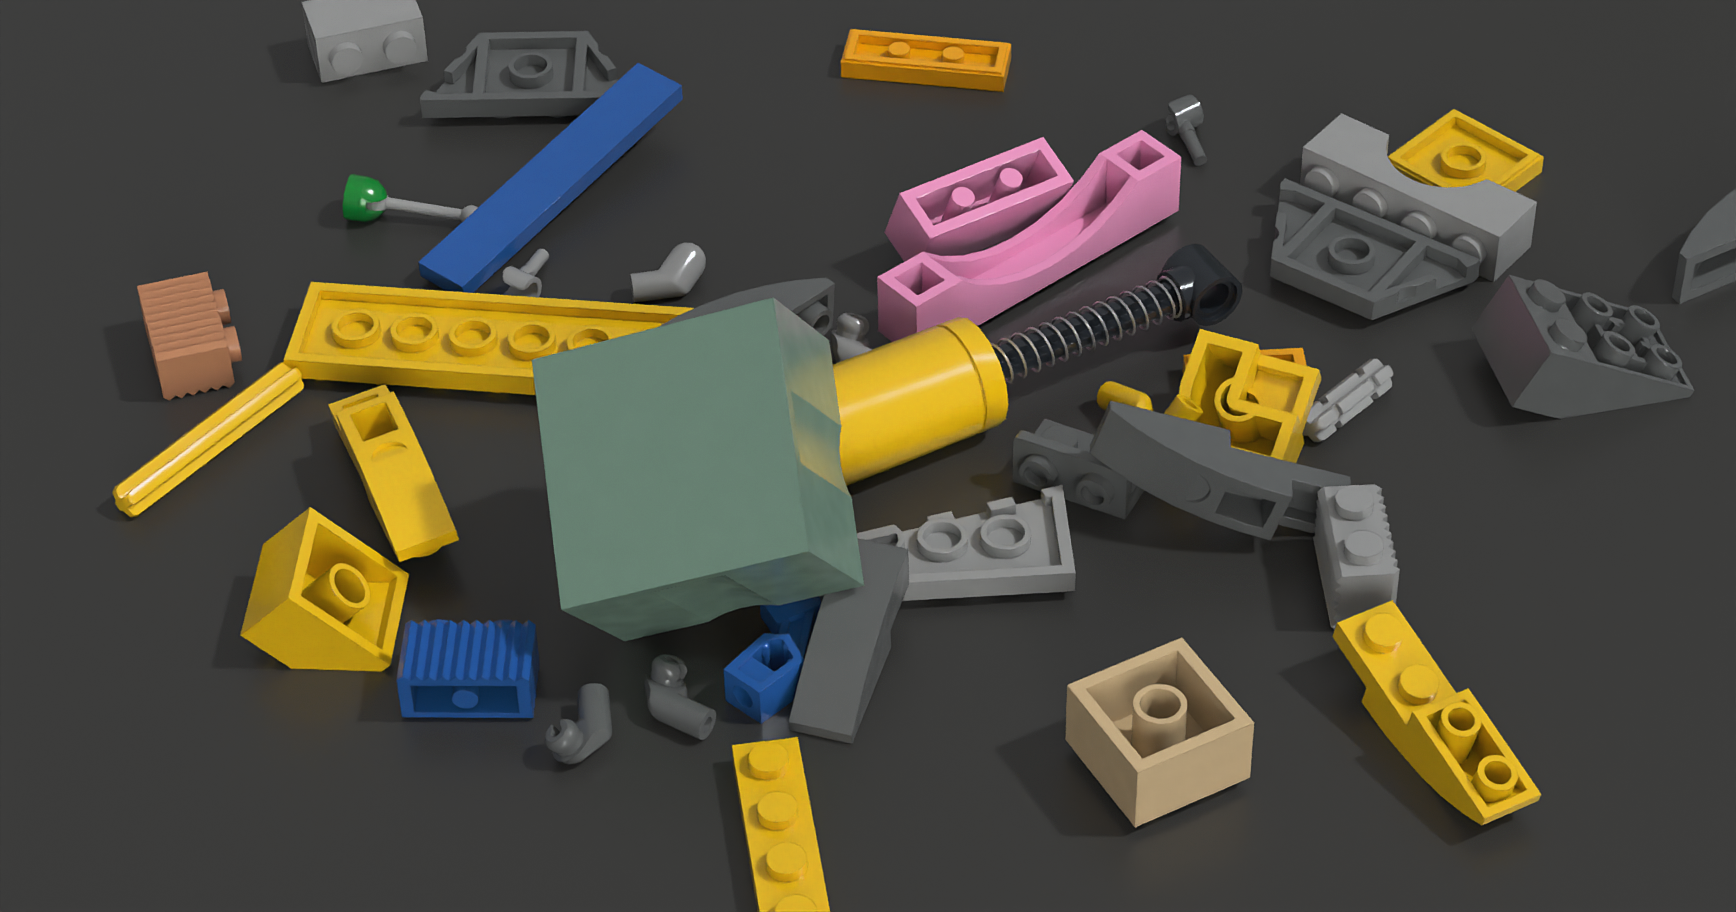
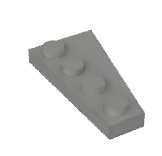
[819,485,1076,603]

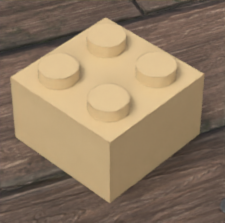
[1065,637,1254,827]

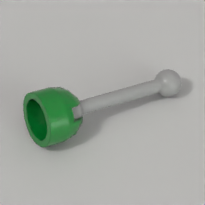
[343,174,478,222]

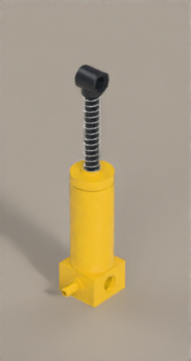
[833,244,1243,486]

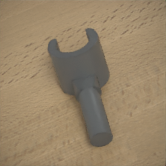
[1165,95,1207,166]

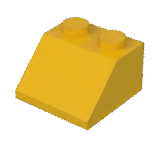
[240,507,409,672]

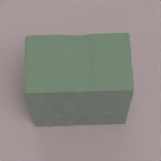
[532,297,864,641]

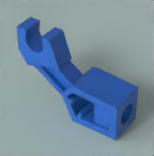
[724,596,821,724]

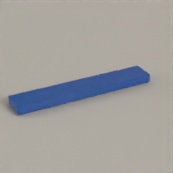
[418,63,683,293]

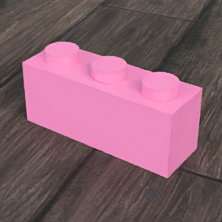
[884,137,1074,262]

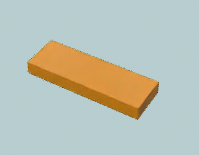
[841,29,1011,92]

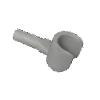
[503,248,549,297]

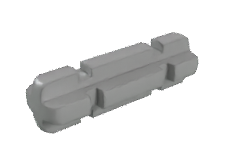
[1302,358,1394,443]

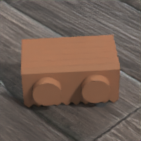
[137,271,242,401]

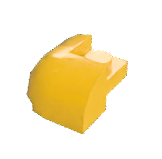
[1179,329,1321,463]

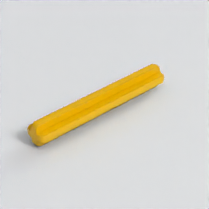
[112,362,304,517]

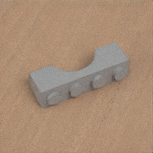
[1300,113,1537,282]

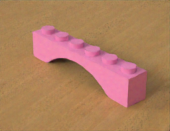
[877,130,1181,342]

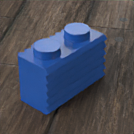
[397,619,540,718]

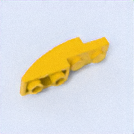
[328,384,459,562]
[1332,600,1541,826]

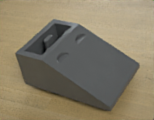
[1471,275,1695,419]

